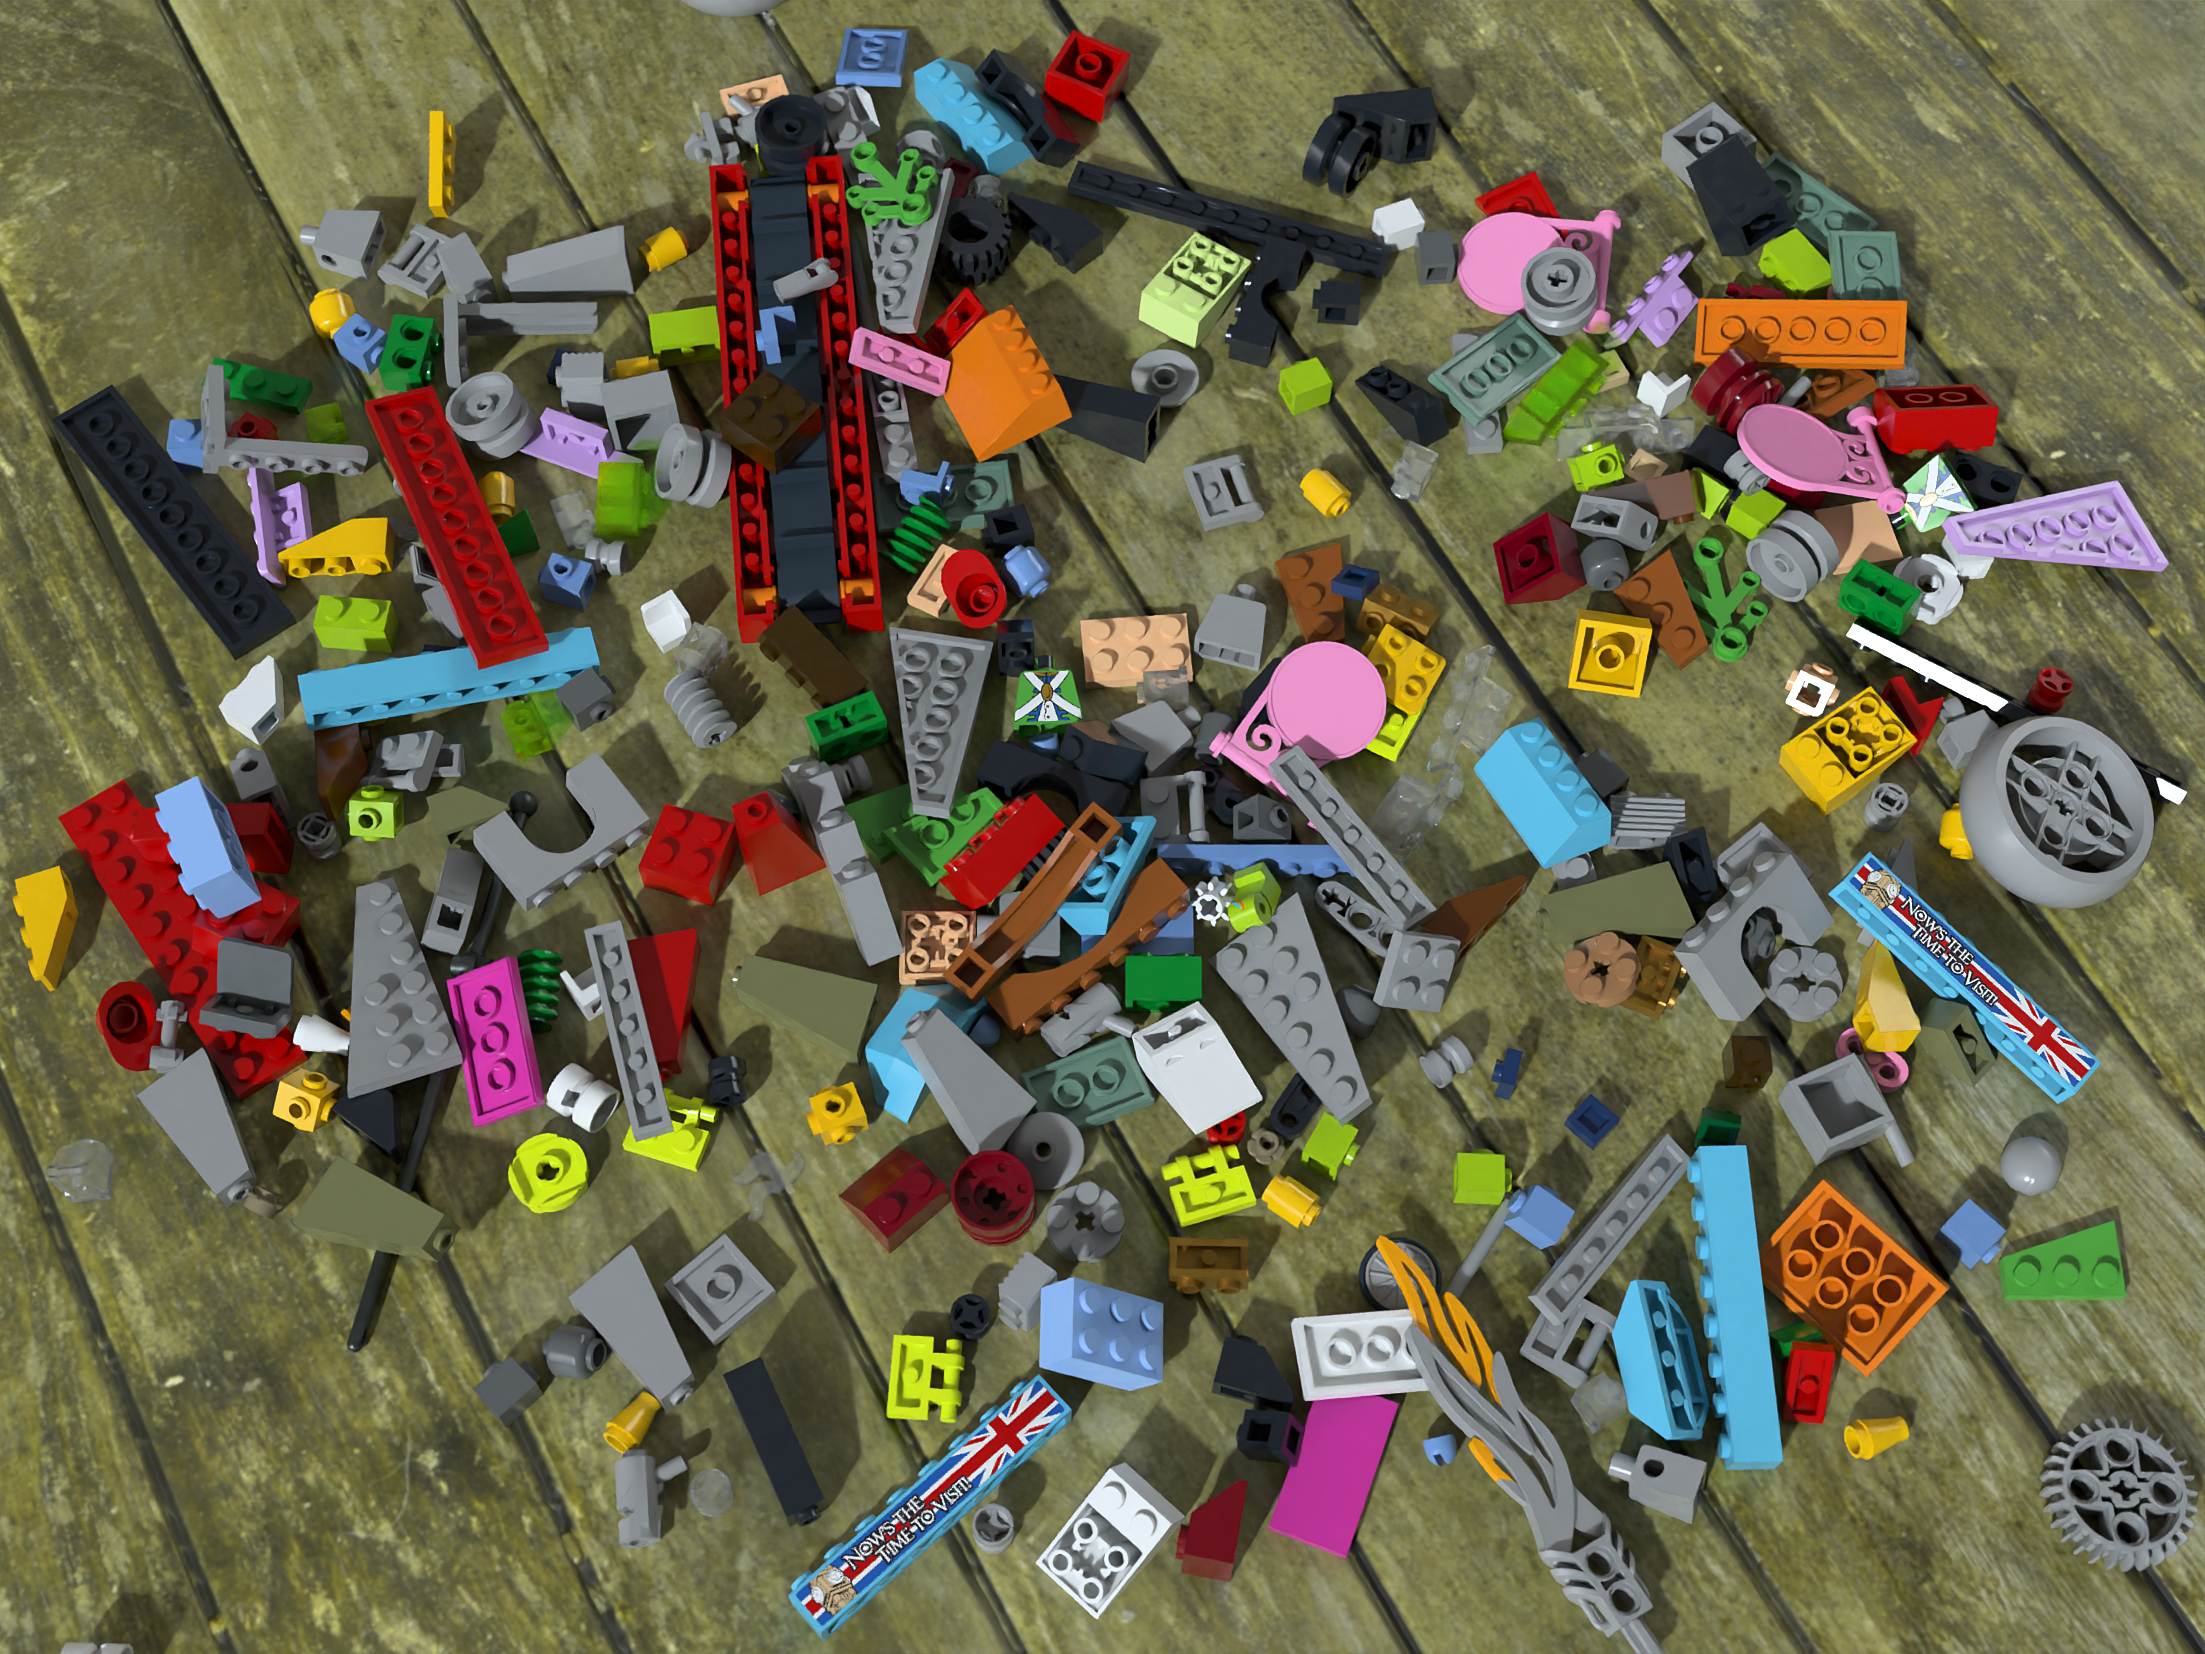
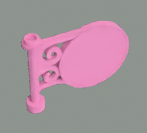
[1457,210,1621,334]
[1737,404,1906,514]
[1209,641,1386,833]

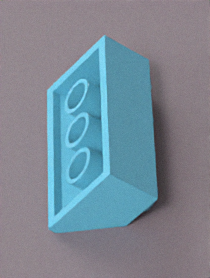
[914,57,1033,181]
[1474,717,1612,869]

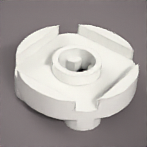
[1893,554,1964,624]

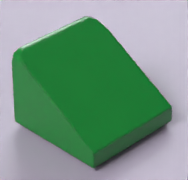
[497,509,540,558]
[1768,1322,1823,1361]

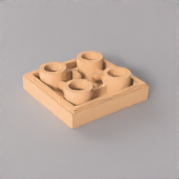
[1812,500,1903,575]
[899,911,976,985]

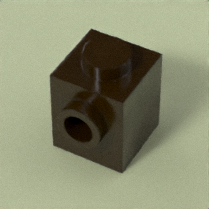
[1722,1035,1773,1090]

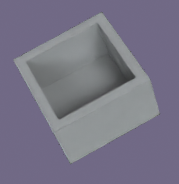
[599,370,680,455]
[1778,1053,1895,1165]

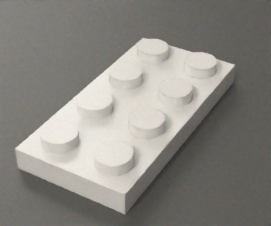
[1291,1306,1461,1401]

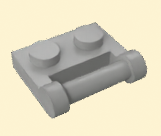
[377,224,452,299]
[1183,455,1264,531]
[360,730,444,792]
[1140,771,1210,853]
[1519,1298,1617,1390]

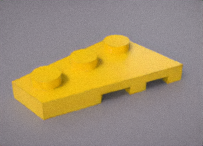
[429,111,457,218]

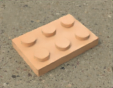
[1080,613,1193,689]

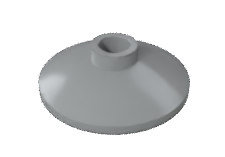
[1131,349,1199,408]
[1007,1112,1085,1190]

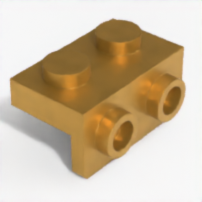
[1355,583,1443,645]
[1618,935,1686,1020]
[1168,1237,1250,1295]

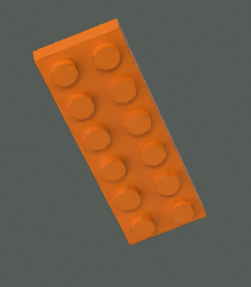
[1694,299,1907,370]

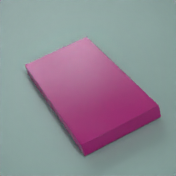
[447,957,545,1128]
[1268,1395,1399,1559]

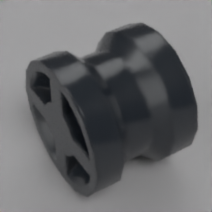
[951,1294,991,1342]

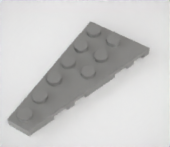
[858,168,955,334]
[889,627,994,819]
[347,877,463,1099]
[1208,892,1373,1126]

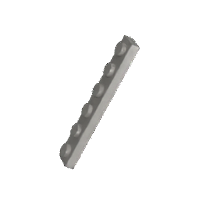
[1268,745,1436,931]
[584,920,674,1142]
[1528,1134,1690,1326]

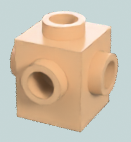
[1785,662,1841,718]

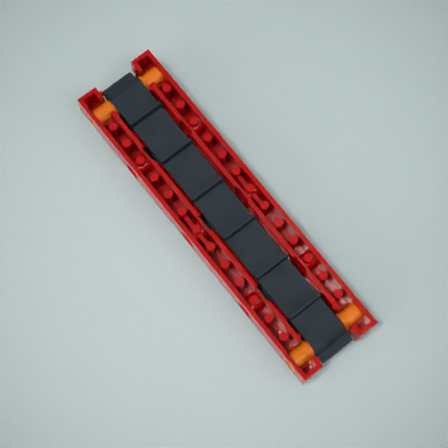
[709,155,884,644]

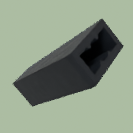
[1053,374,1161,463]
[723,1357,828,1527]

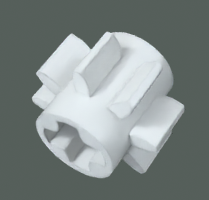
[1190,876,1235,926]

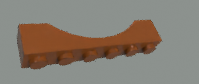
[943,802,1124,1006]
[985,857,1191,1042]

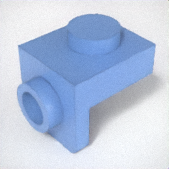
[755,306,797,364]
[899,461,955,508]

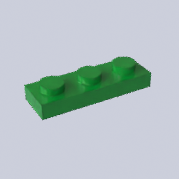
[202,357,313,415]

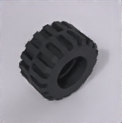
[933,195,1012,286]

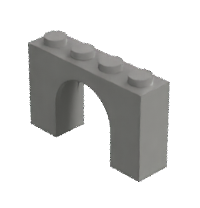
[473,752,650,912]
[1673,852,1834,1022]

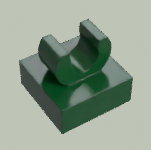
[1694,1107,1741,1148]

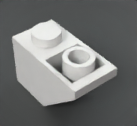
[219,655,285,746]

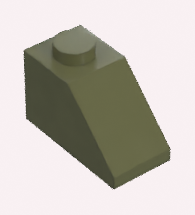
[426,785,513,851]
[1917,998,1997,1087]

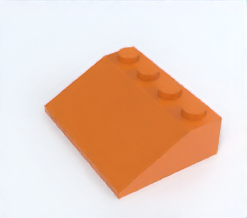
[942,304,1072,463]
[1759,1179,1951,1377]

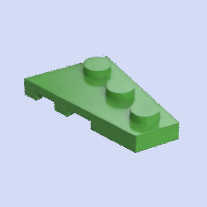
[880,787,1003,888]
[1998,1220,2127,1300]

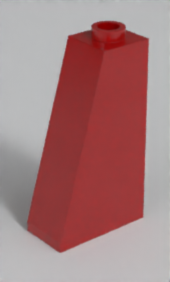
[731,791,827,896]
[131,802,295,874]
[627,928,701,1081]

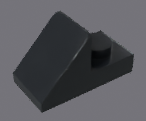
[1661,826,1720,907]

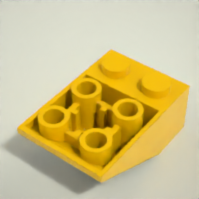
[1779,686,1917,817]

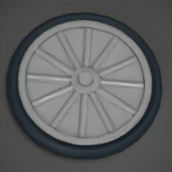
[1359,1238,1442,1311]

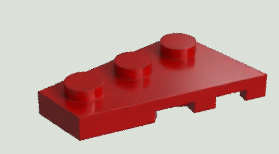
[1475,171,1577,251]

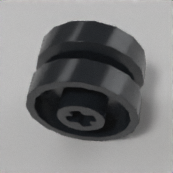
[755,94,830,179]
[1302,113,1377,199]

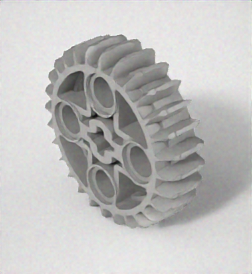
[2039,1416,2199,1572]

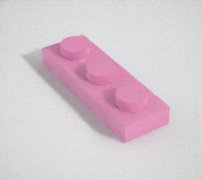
[848,327,951,396]

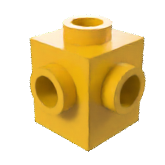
[273,1068,341,1132]
[806,1082,869,1146]

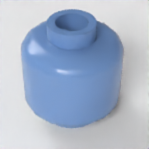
[1000,545,1052,598]

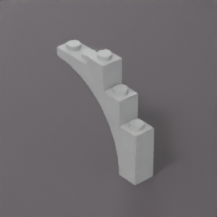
[780,756,904,966]

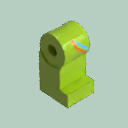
[1228,862,1282,933]

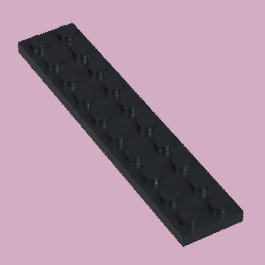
[52,385,296,661]

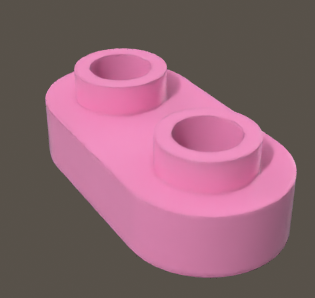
[1835,1028,1908,1093]

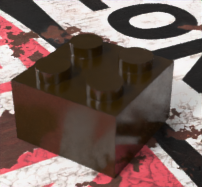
[720,369,822,476]

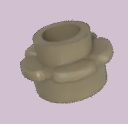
[1247,1128,1286,1165]
[243,1186,283,1219]

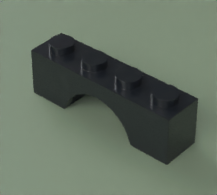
[974,49,1081,169]
[1225,234,1307,368]
[977,738,1130,818]

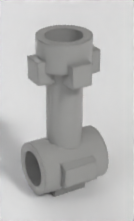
[149,1000,187,1074]

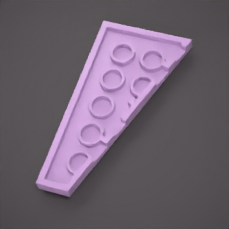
[1942,480,2169,572]

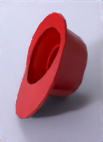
[941,549,1008,628]
[95,981,163,1072]

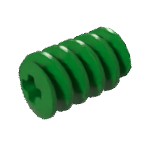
[878,496,952,574]
[516,949,564,1033]

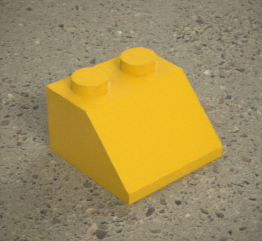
[1568,609,1652,698]

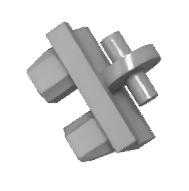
[684,111,741,166]

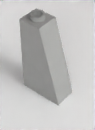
[502,225,634,303]
[900,1009,1037,1156]
[137,1048,259,1208]
[568,1244,697,1411]

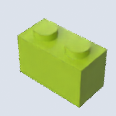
[1758,228,1832,300]
[648,305,721,367]
[313,595,400,653]

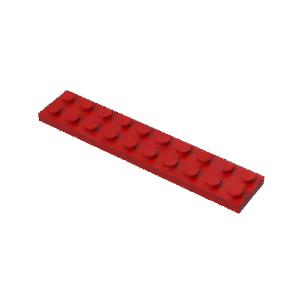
[364,385,549,670]
[58,779,309,1101]

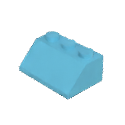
[1057,816,1157,935]

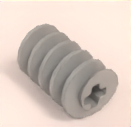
[664,669,738,748]

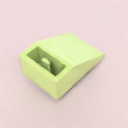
[1138,232,1252,350]

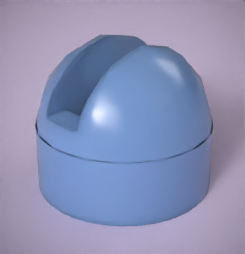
[1029,733,1060,758]
[968,1013,1000,1047]
[1422,1434,1457,1466]

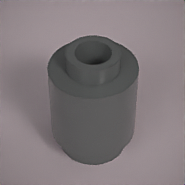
[1194,710,1238,766]

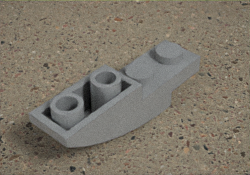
[865,371,919,484]

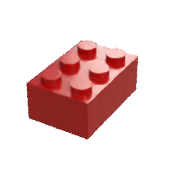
[1872,384,1999,454]
[938,793,1065,911]

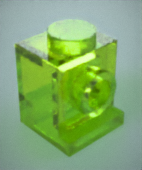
[304,402,349,445]
[499,700,553,762]

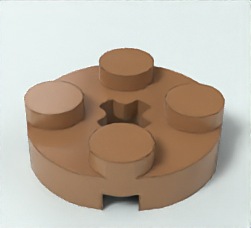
[1563,932,1642,1007]

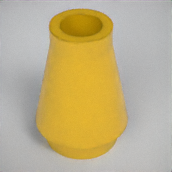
[603,1392,661,1453]
[1844,1416,1909,1460]

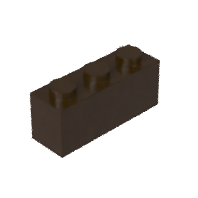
[757,604,869,711]

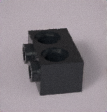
[1950,451,2023,511]

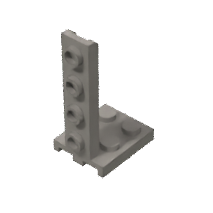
[443,293,598,399]
[201,365,368,477]

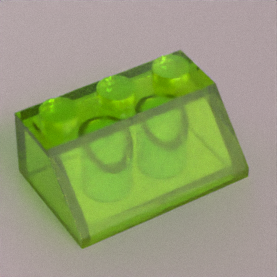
[1501,338,1610,446]

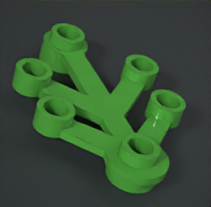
[845,142,939,226]
[1681,537,1768,662]

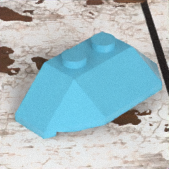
[865,984,988,1124]
[1612,1279,1709,1441]

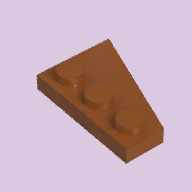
[1792,369,1877,422]
[1275,542,1345,644]
[1613,549,1709,671]

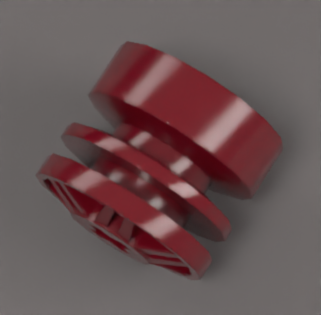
[1691,346,1785,439]
[951,1150,1037,1247]

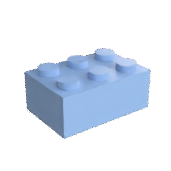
[155,776,262,918]
[1039,1277,1163,1391]

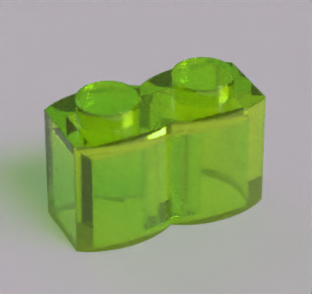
[595,462,651,537]

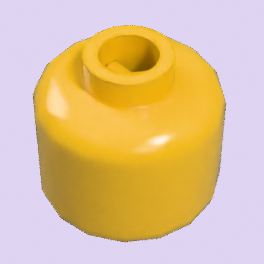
[309,289,357,342]
[1939,803,1974,859]

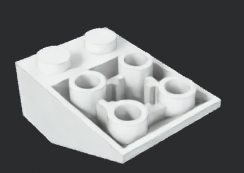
[1132,1001,1262,1135]
[1036,1462,1186,1619]

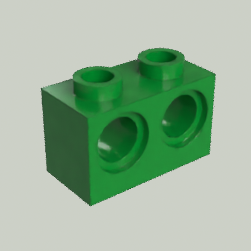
[378,314,443,392]
[1837,558,1923,640]
[805,690,889,765]

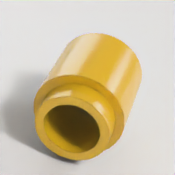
[637,227,689,272]
[611,356,660,380]
[1300,467,1351,518]
[479,471,515,526]
[1261,1173,1322,1229]

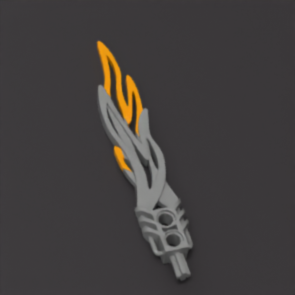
[1376,1235,1665,1654]

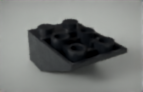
[1332,87,1438,164]
[1686,135,1795,256]

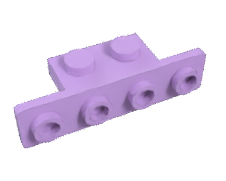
[1603,250,1698,350]
[518,407,644,490]
[247,468,313,588]

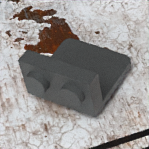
[200,937,295,1039]

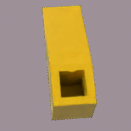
[278,517,395,578]
[13,866,79,992]
[1852,938,1922,1053]

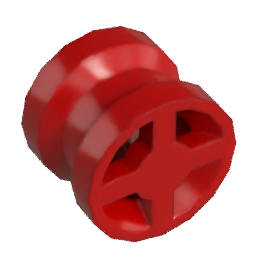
[2028,667,2074,713]
[1206,1110,1246,1148]

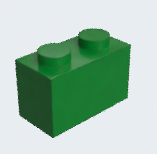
[1125,952,1202,1013]

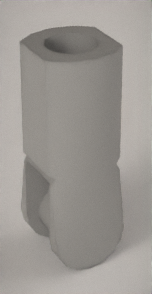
[773,258,839,304]

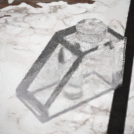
[47,1139,114,1203]

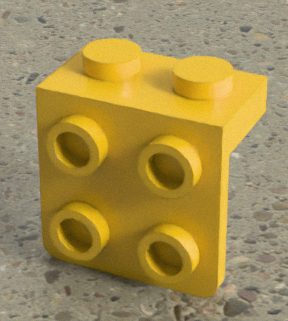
[1360,623,1446,716]

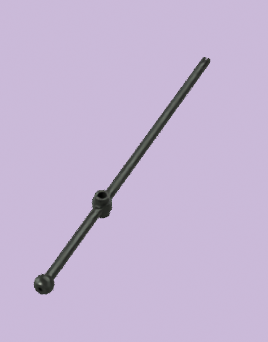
[347,791,538,1353]

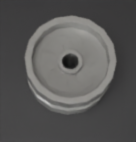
[1520,247,1598,336]
[446,371,537,461]
[654,422,732,509]
[1746,510,1839,602]

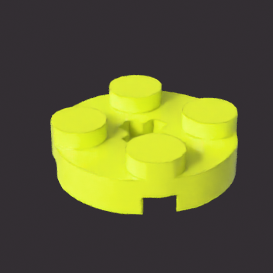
[508,1133,589,1214]

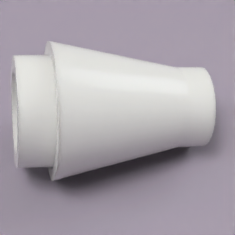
[293,1014,350,1056]

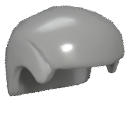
[895,130,945,170]
[2000,1136,2062,1196]

